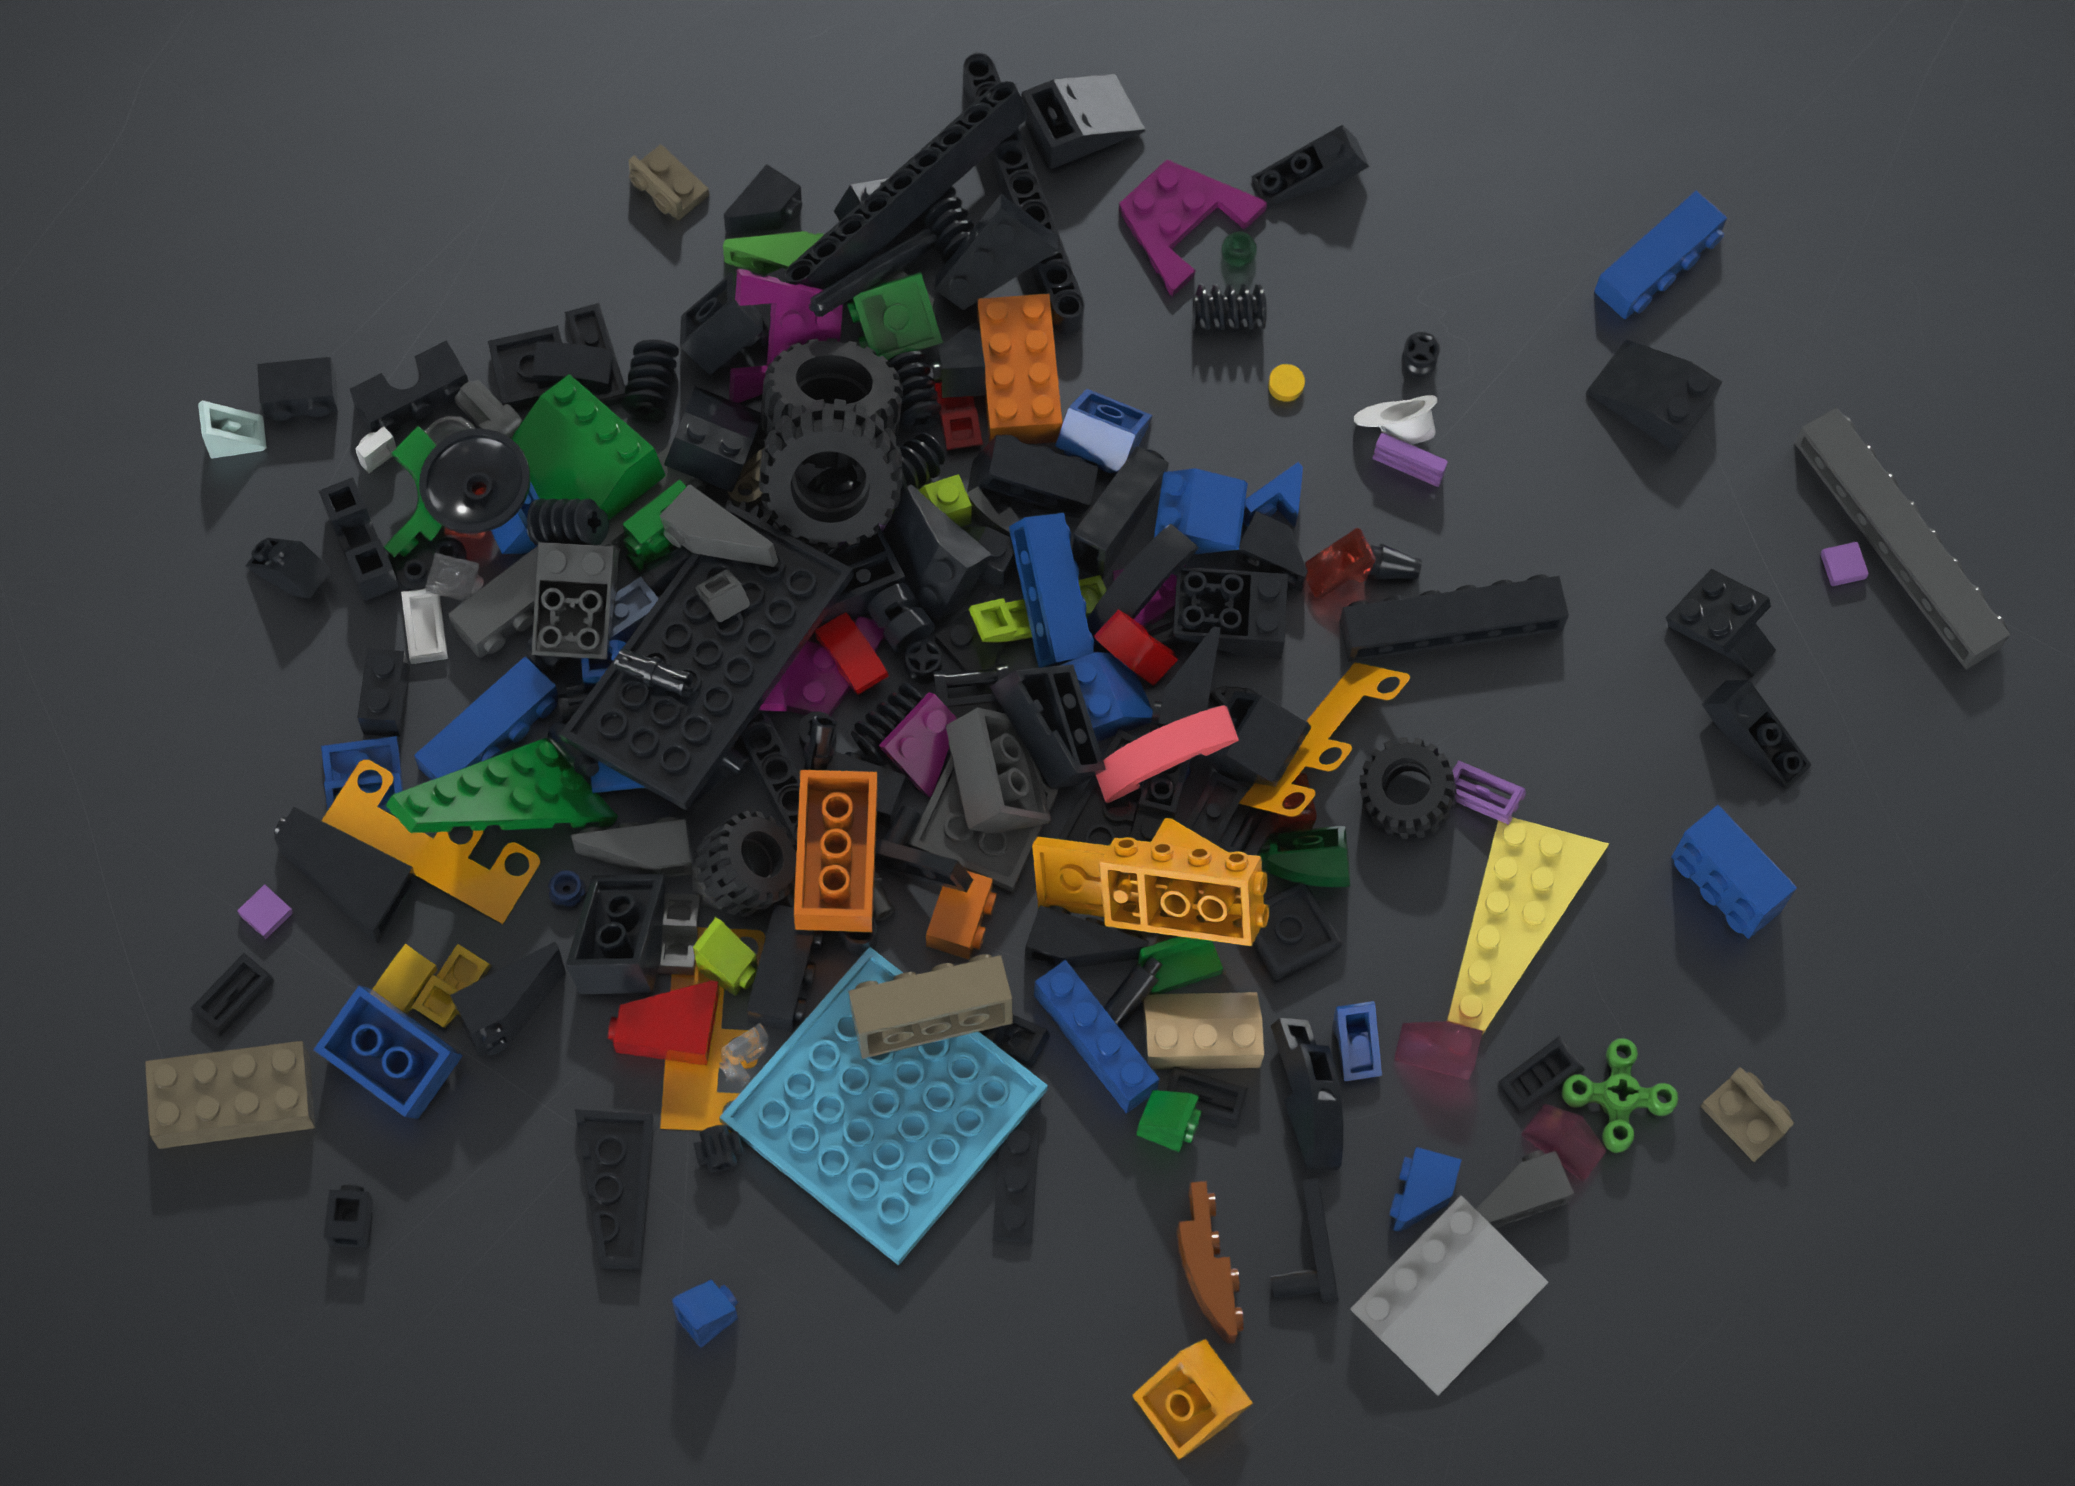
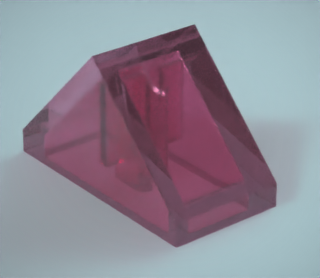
[1521,1104,1607,1182]

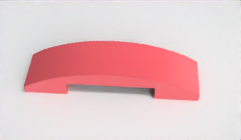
[1096,705,1239,803]

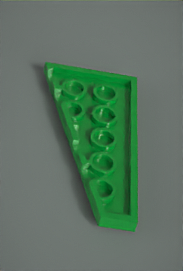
[386,738,618,833]

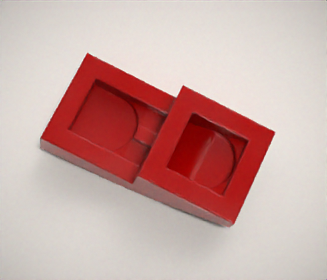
[934,383,983,451]
[1094,609,1178,686]
[815,612,889,695]

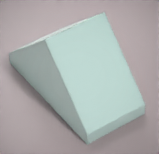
[198,400,267,459]

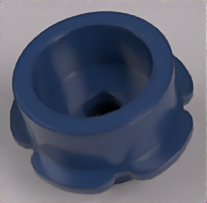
[548,871,586,907]

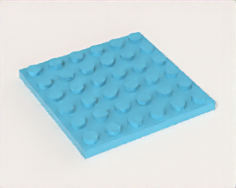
[719,947,1048,1266]

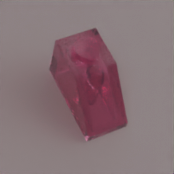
[1394,1021,1483,1080]

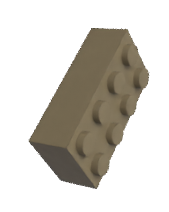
[849,954,1012,1059]
[145,1041,315,1149]

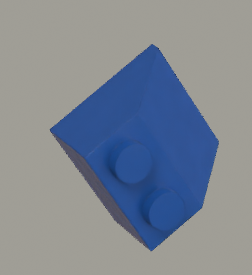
[1055,389,1153,473]
[1154,468,1248,554]
[1061,652,1153,742]

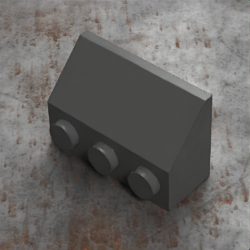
[946,708,1051,834]

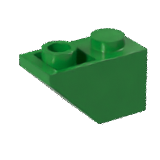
[1137,1090,1202,1152]

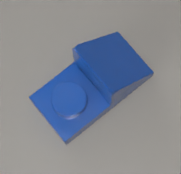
[1243,462,1303,527]
[1332,1001,1382,1081]

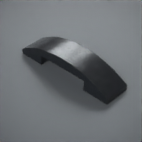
[1087,524,1199,653]

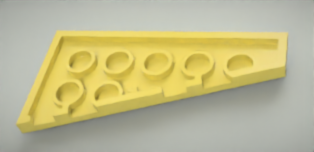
[1446,817,1609,1035]

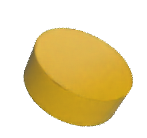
[1268,364,1305,402]

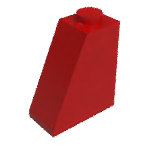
[608,980,720,1066]

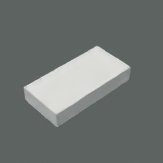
[401,587,448,664]

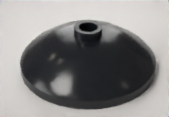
[419,428,531,534]

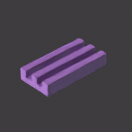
[1372,433,1448,487]
[1452,760,1526,824]

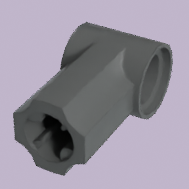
[454,380,523,438]

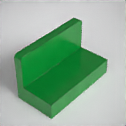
[1138,936,1223,995]

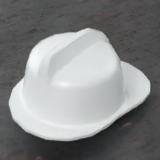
[1354,395,1437,445]

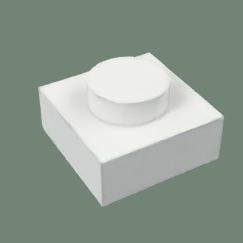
[355,427,396,473]

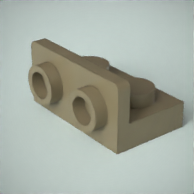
[628,144,709,221]
[1700,1067,1794,1162]

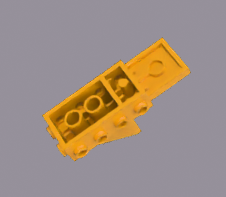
[1032,818,1269,946]

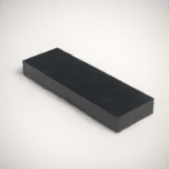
[565,303,626,406]

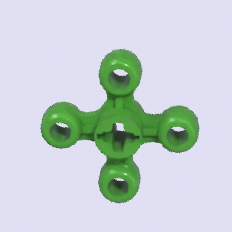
[1561,1038,1678,1153]

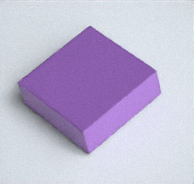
[1820,542,1869,587]
[237,884,293,939]

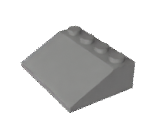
[1350,1196,1549,1396]

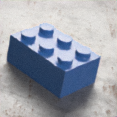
[1671,805,1797,940]
[313,986,463,1119]

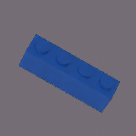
[1594,191,1727,320]
[1009,513,1094,668]
[414,657,558,780]
[1033,960,1160,1114]

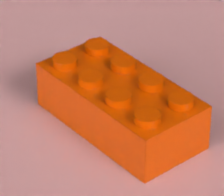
[977,294,1063,444]
[794,770,878,932]

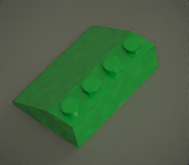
[511,374,666,520]

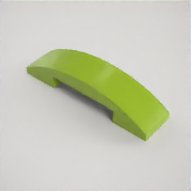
[969,575,1107,642]

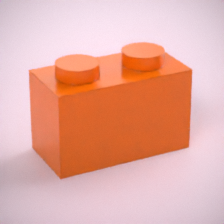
[926,871,998,959]

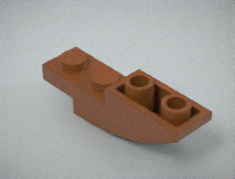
[1177,1181,1244,1344]

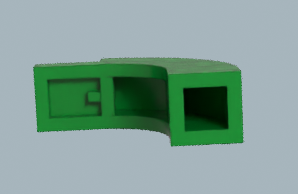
[383,426,442,558]

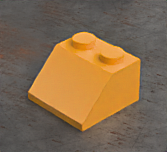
[1132,1339,1253,1460]

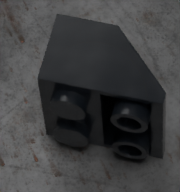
[1203,691,1311,787]

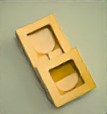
[373,944,438,1014]
[412,944,492,1028]

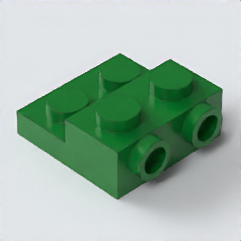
[847,273,943,360]
[623,480,686,573]

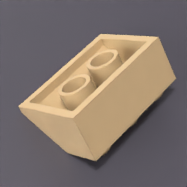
[1143,992,1264,1070]

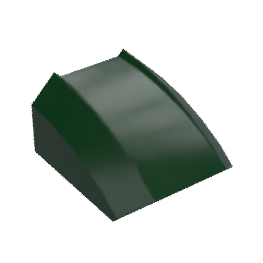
[1257,825,1351,887]

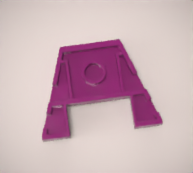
[1118,159,1267,297]
[729,269,843,403]
[780,616,886,717]

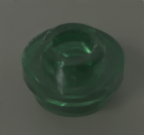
[1221,232,1257,267]

